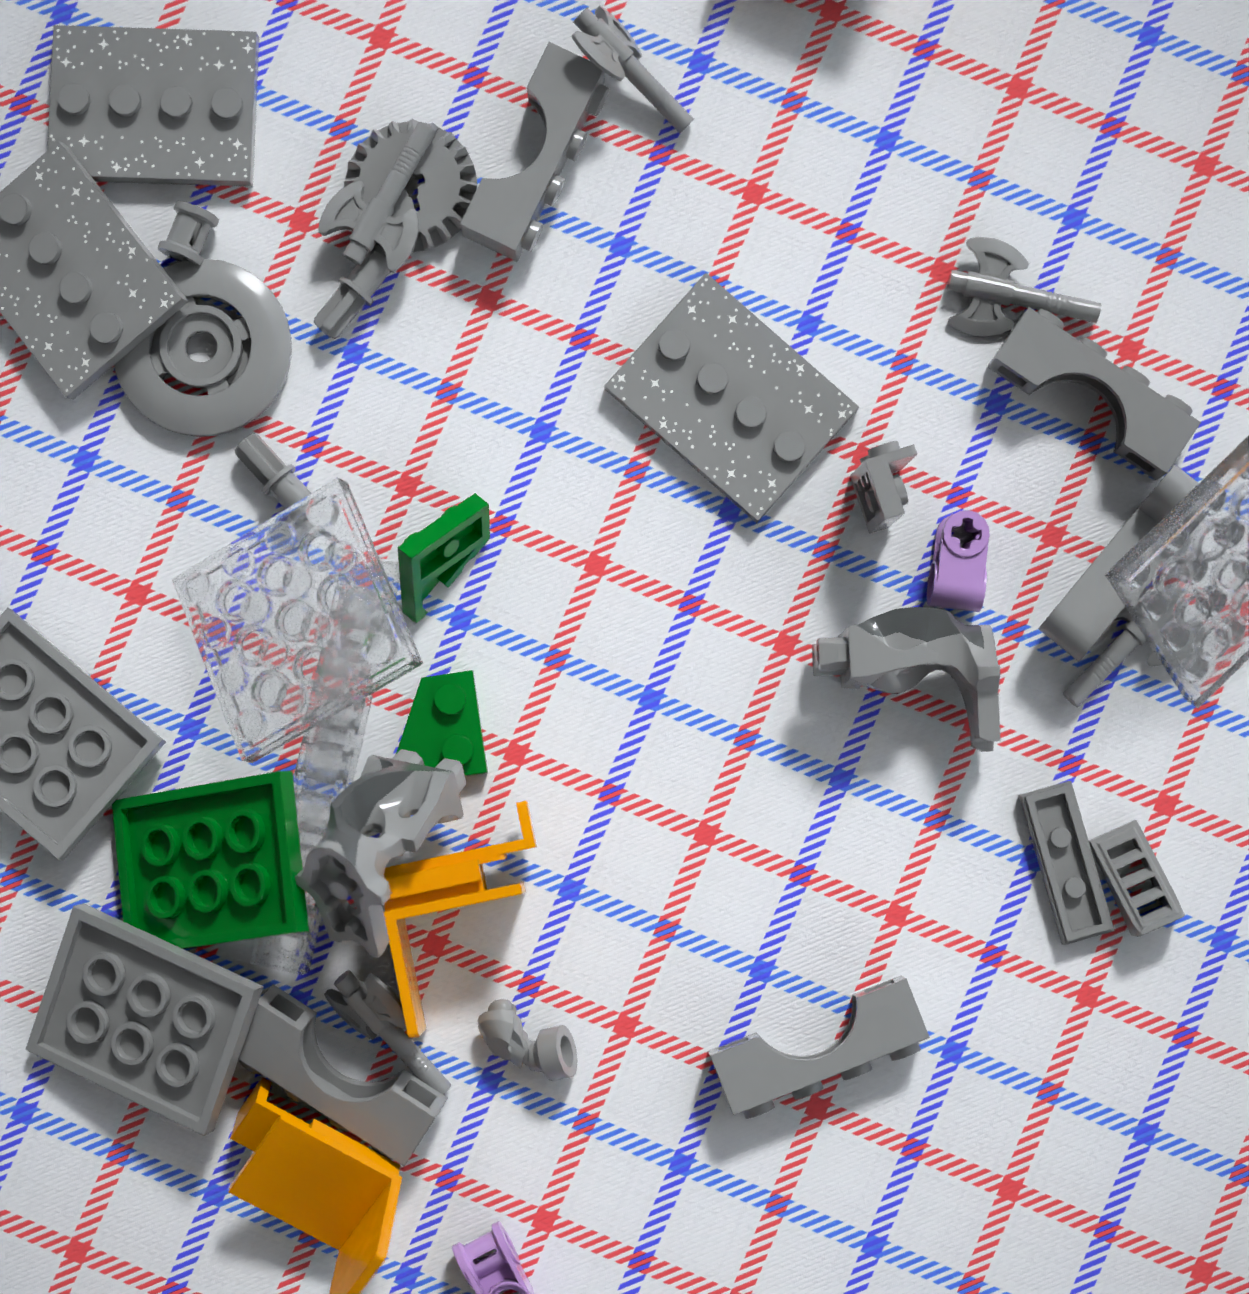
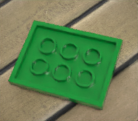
[112,771,309,949]

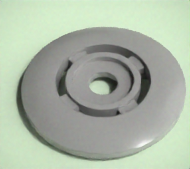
[114,259,292,437]

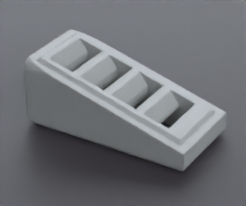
[1089,820,1185,937]

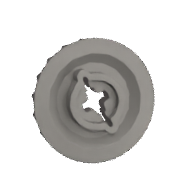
[344,119,477,252]

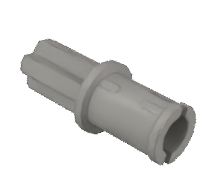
[314,244,390,339]
[235,433,324,527]

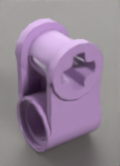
[927,510,990,612]
[452,1221,535,1294]

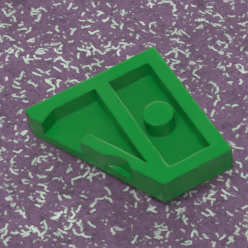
[397,493,490,623]
[396,670,488,776]

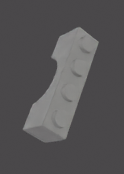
[460,42,609,262]
[987,307,1201,480]
[708,975,930,1119]
[238,985,448,1166]

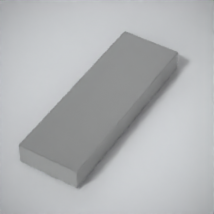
[1019,781,1115,945]

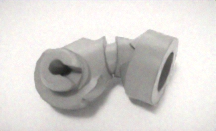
[478,999,577,1081]

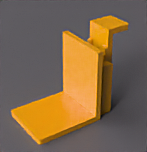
[384,801,537,1039]
[228,1077,402,1294]

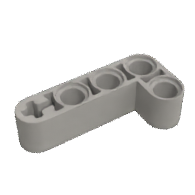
[1038,464,1216,662]

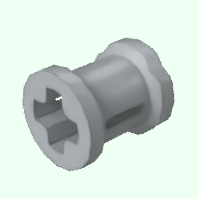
[157,201,219,266]

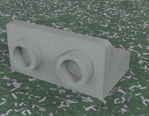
[850,441,917,534]

